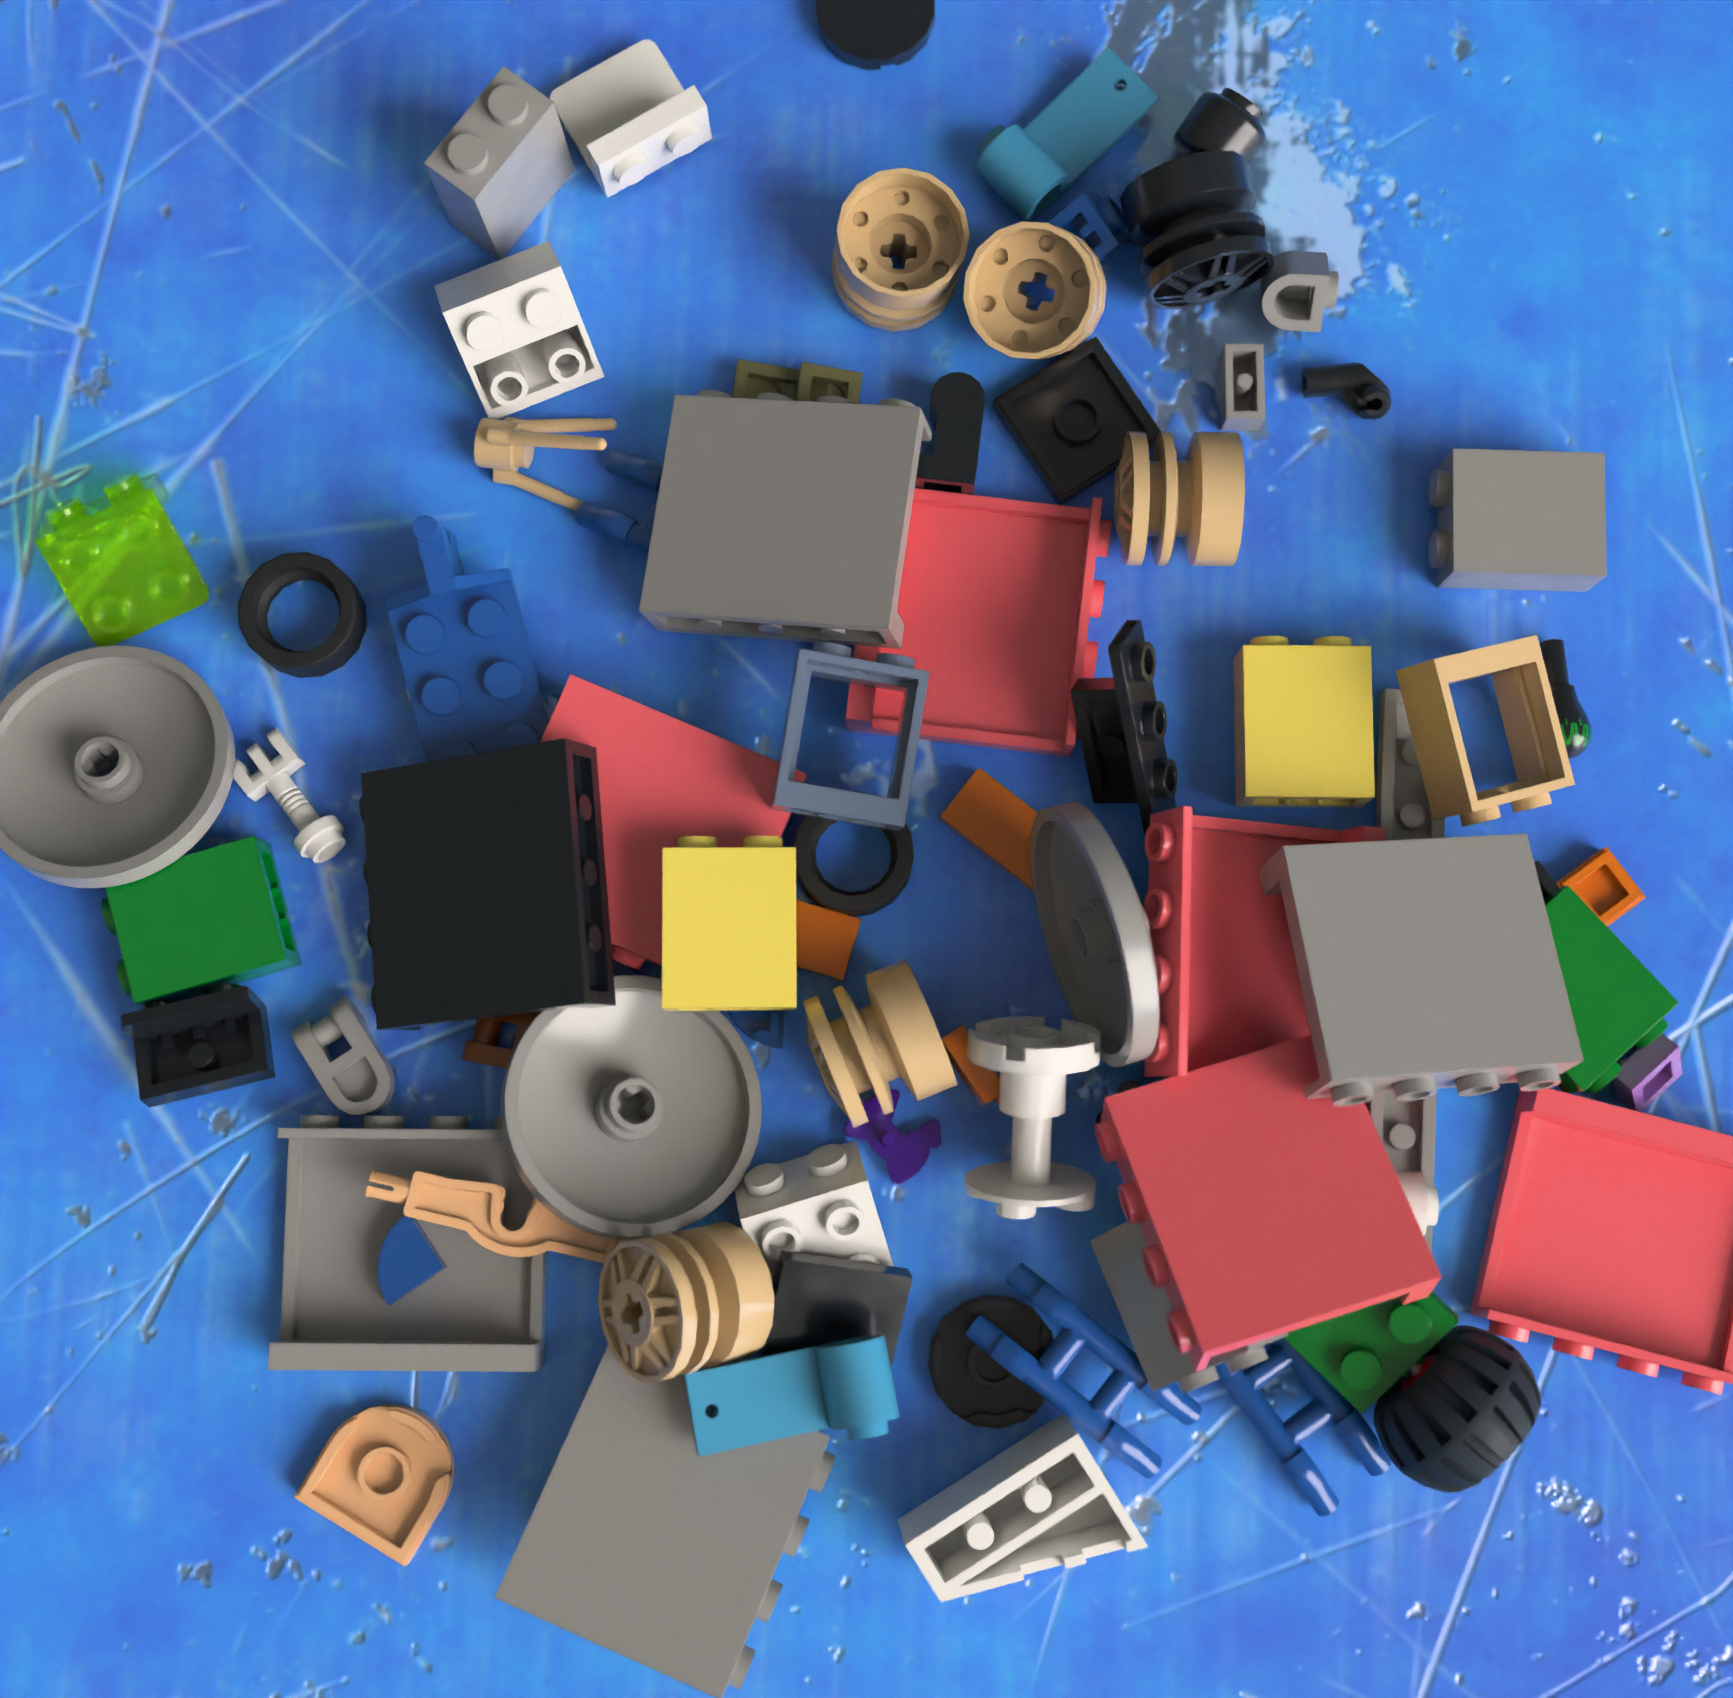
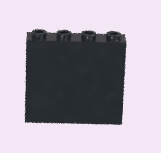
[359,738,616,1031]

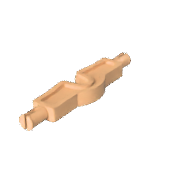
[365,1169,635,1263]

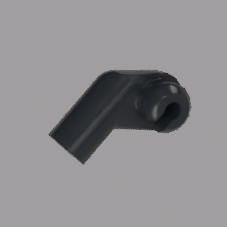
[1301,363,1392,420]

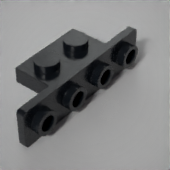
[1070,620,1177,836]

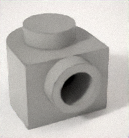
[1260,251,1339,332]

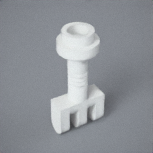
[233,727,346,863]

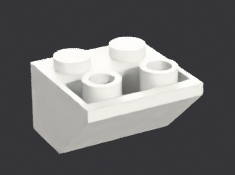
[434,241,604,419]

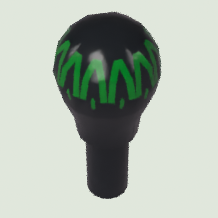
[1539,639,1592,759]

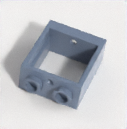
[771,642,930,831]

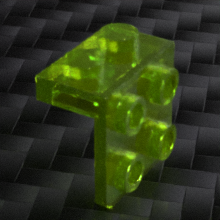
[34,472,210,647]

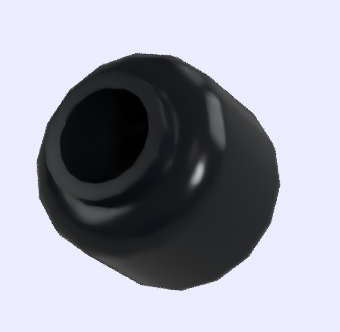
[1173,87,1266,166]

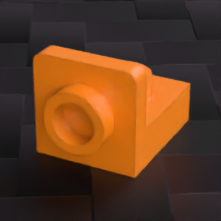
[941,1025,1000,1107]

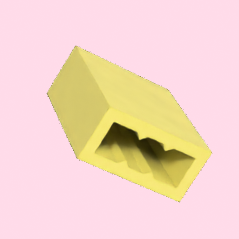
[1233,636,1375,807]
[662,836,797,1011]

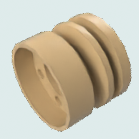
[831,167,970,332]
[963,221,1107,359]
[1113,431,1245,566]
[802,959,957,1128]
[598,1221,775,1383]

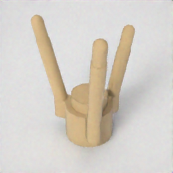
[474,417,617,512]

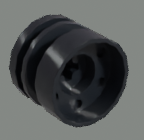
[1119,150,1274,309]

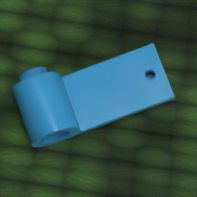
[975,47,1159,222]
[683,1334,899,1457]

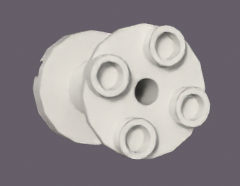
[964,1016,1101,1219]

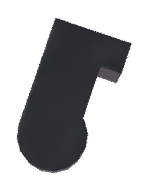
[915,372,985,495]

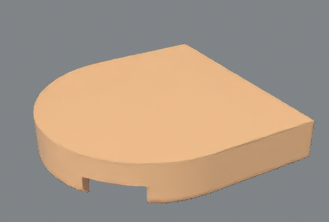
[294,1404,454,1567]

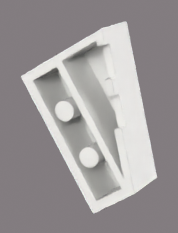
[897,1414,1148,1602]

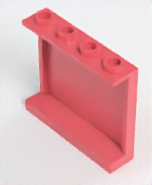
[845,488,1111,757]
[540,674,807,971]
[1143,806,1386,1078]
[1094,1035,1442,1371]
[1469,1088,1733,1395]

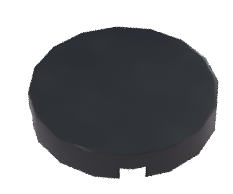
[816,0,935,70]
[928,1294,1054,1429]

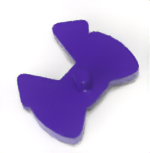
[843,1089,941,1185]

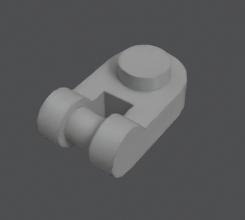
[291,996,395,1115]

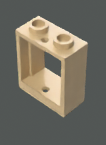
[1395,635,1575,826]

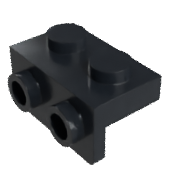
[120,984,276,1108]

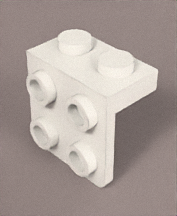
[550,39,712,198]
[735,1140,894,1287]

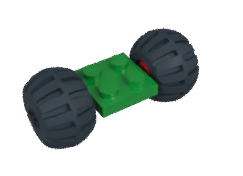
[1283,1291,1541,1493]

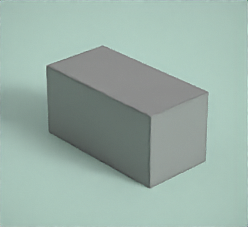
[1219,343,1265,431]

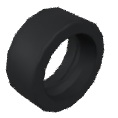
[238,552,367,678]
[792,791,914,917]

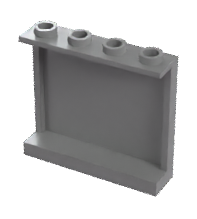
[639,390,932,649]
[1259,834,1584,1106]
[268,1115,547,1372]
[494,1345,836,1698]

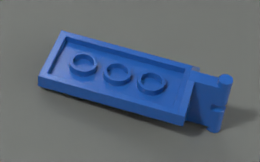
[384,515,550,762]

